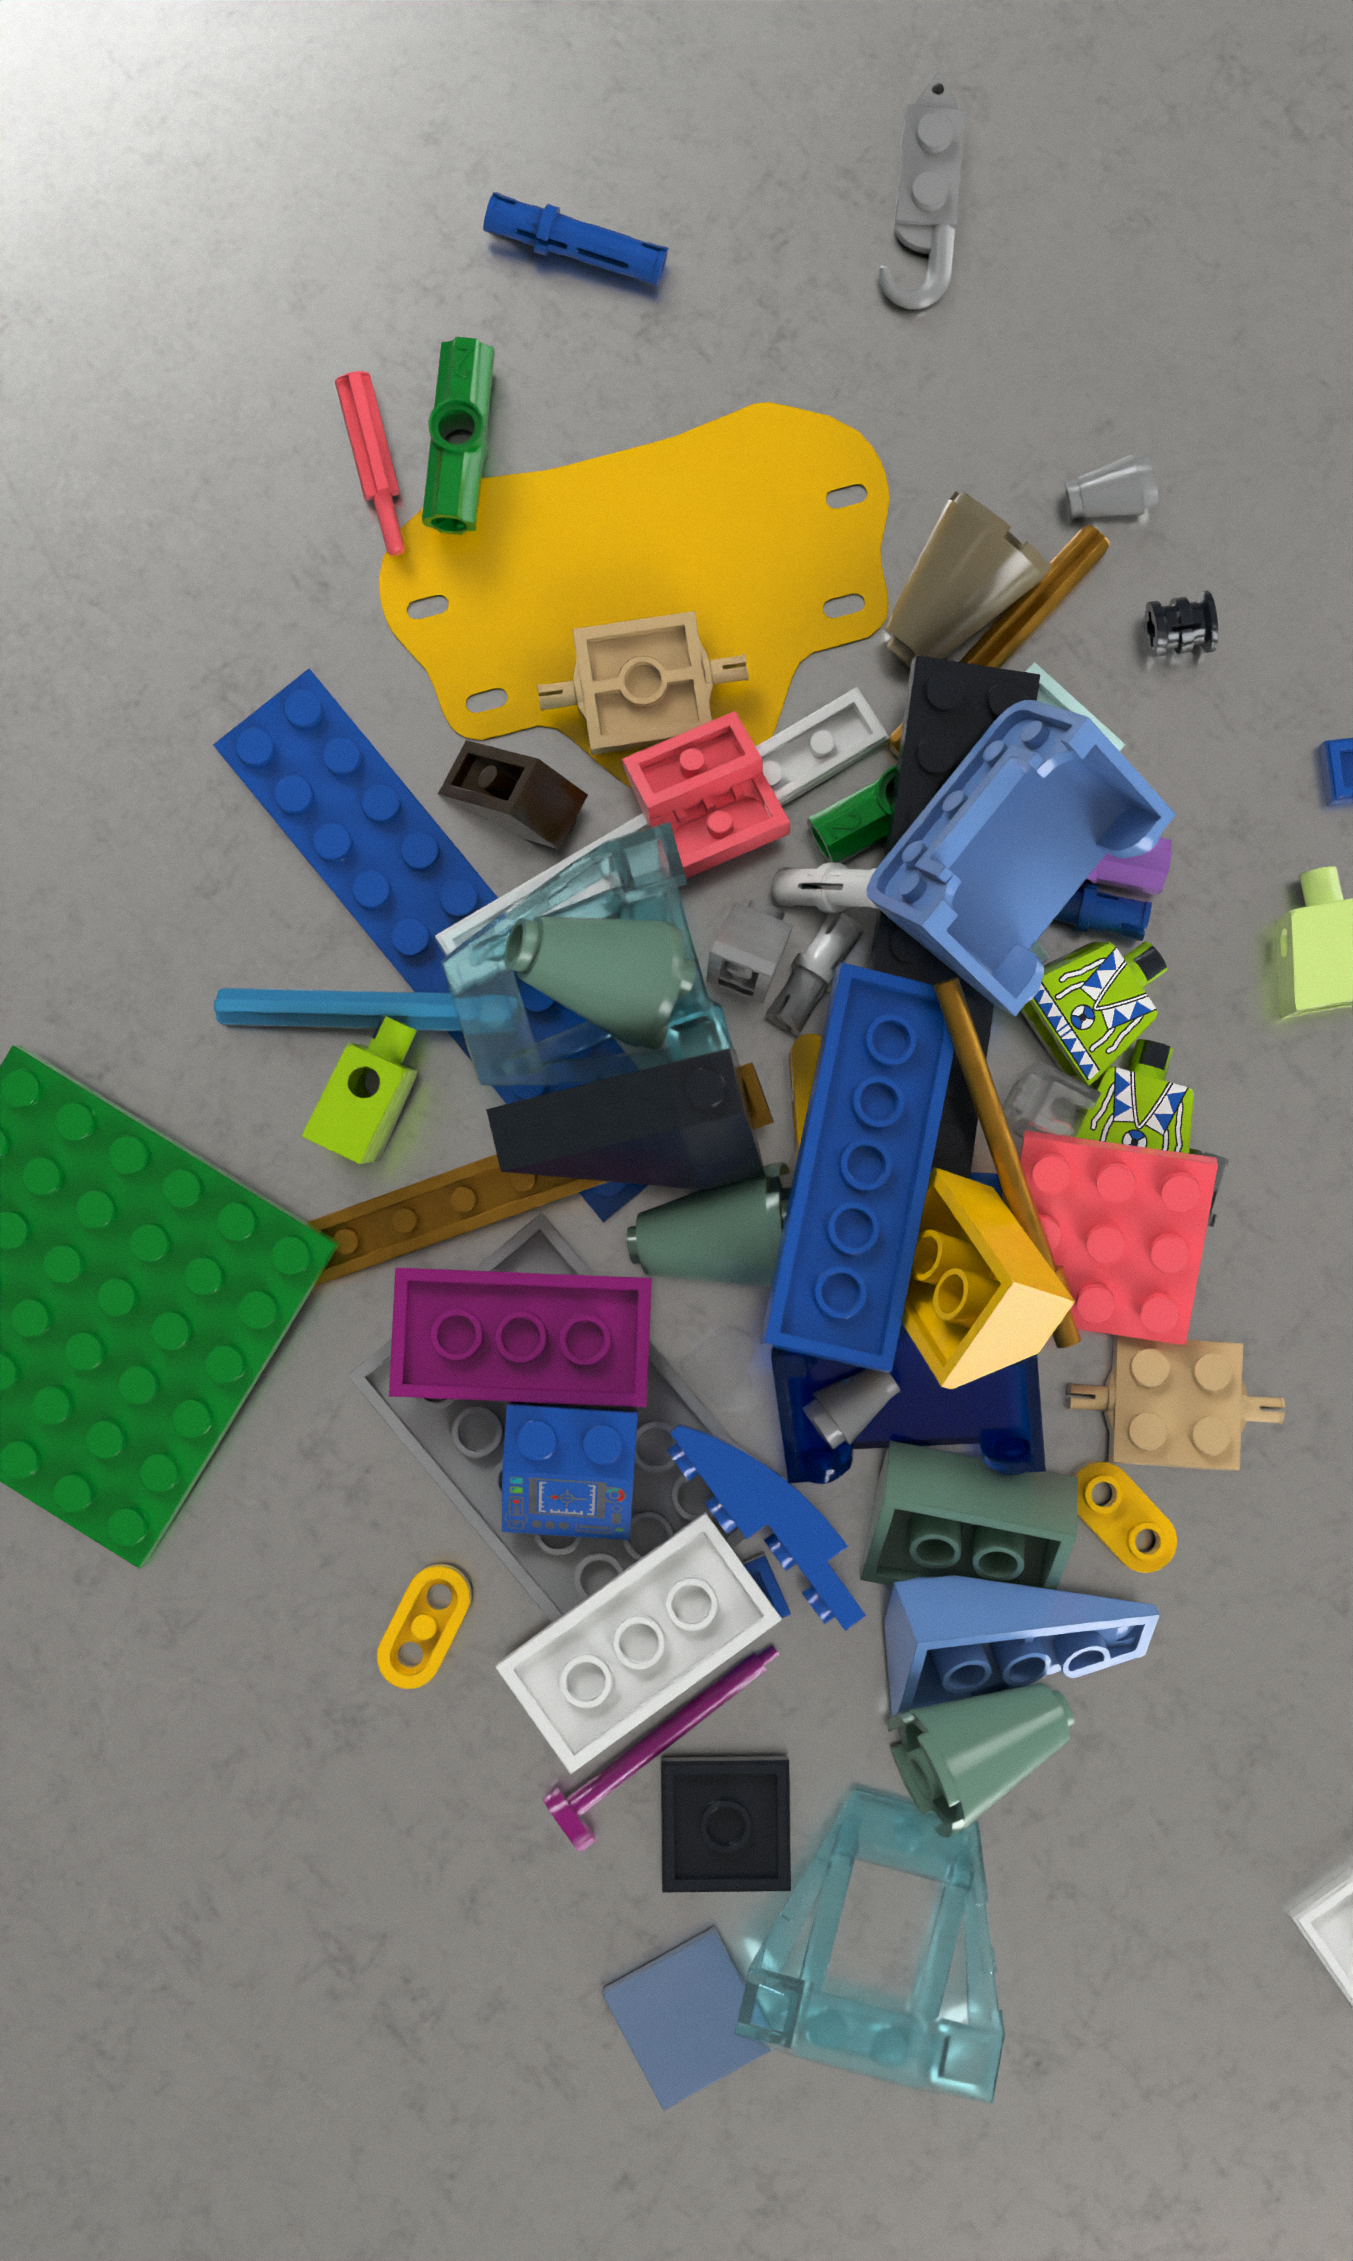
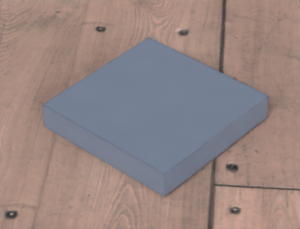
[602,1926,777,2111]

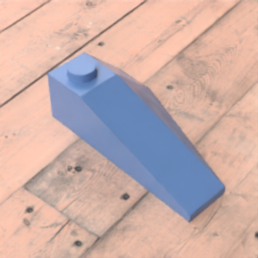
[884,1575,1160,1719]

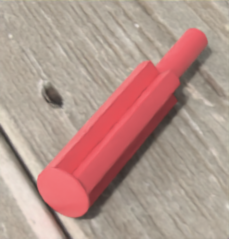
[335,371,405,556]

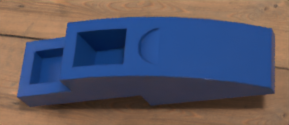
[667,1423,866,1631]

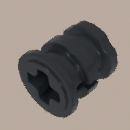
[1144,590,1218,657]

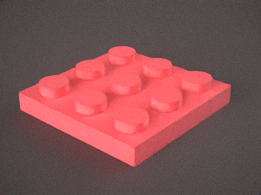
[1020,1130,1218,1345]

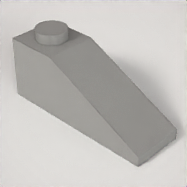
[706,900,793,1003]

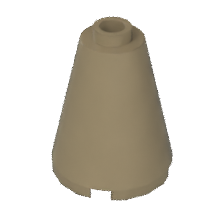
[884,490,1051,668]

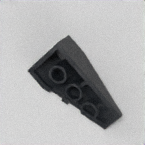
[486,1048,766,1190]

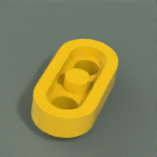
[1071,1461,1177,1573]
[377,1564,472,1689]

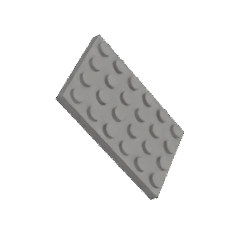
[347,1212,746,1623]

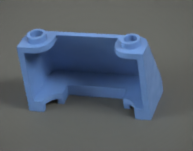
[867,700,1176,1016]

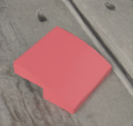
[622,711,790,883]

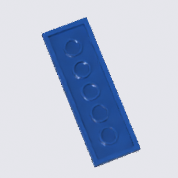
[759,962,965,1373]

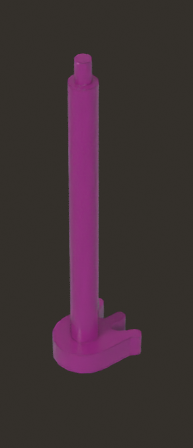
[543,1645,780,1852]

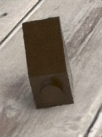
[438,740,588,850]

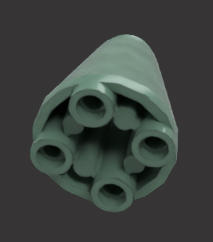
[504,916,696,1050]

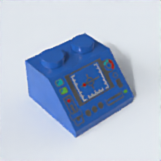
[502,1403,638,1540]

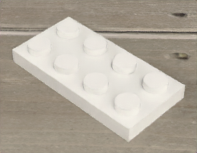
[495,1512,782,1774]

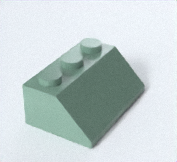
[860,1441,1078,1590]

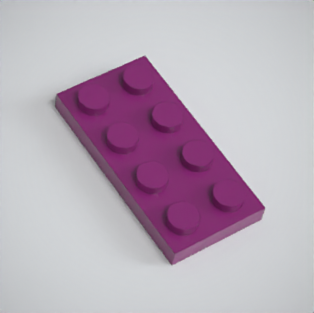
[389,1267,652,1407]

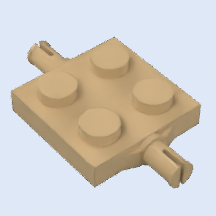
[537,611,749,755]
[1066,1335,1285,1471]

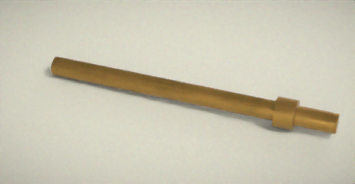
[933,977,1081,1349]

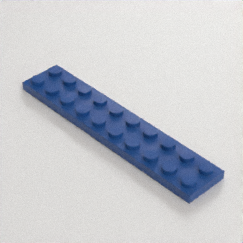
[213,668,650,1223]

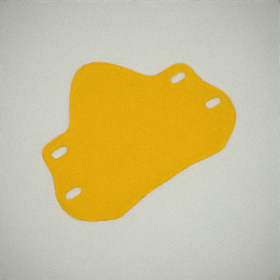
[379,402,890,788]

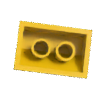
[902,1167,1075,1390]

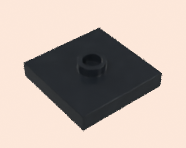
[661,1756,791,1893]

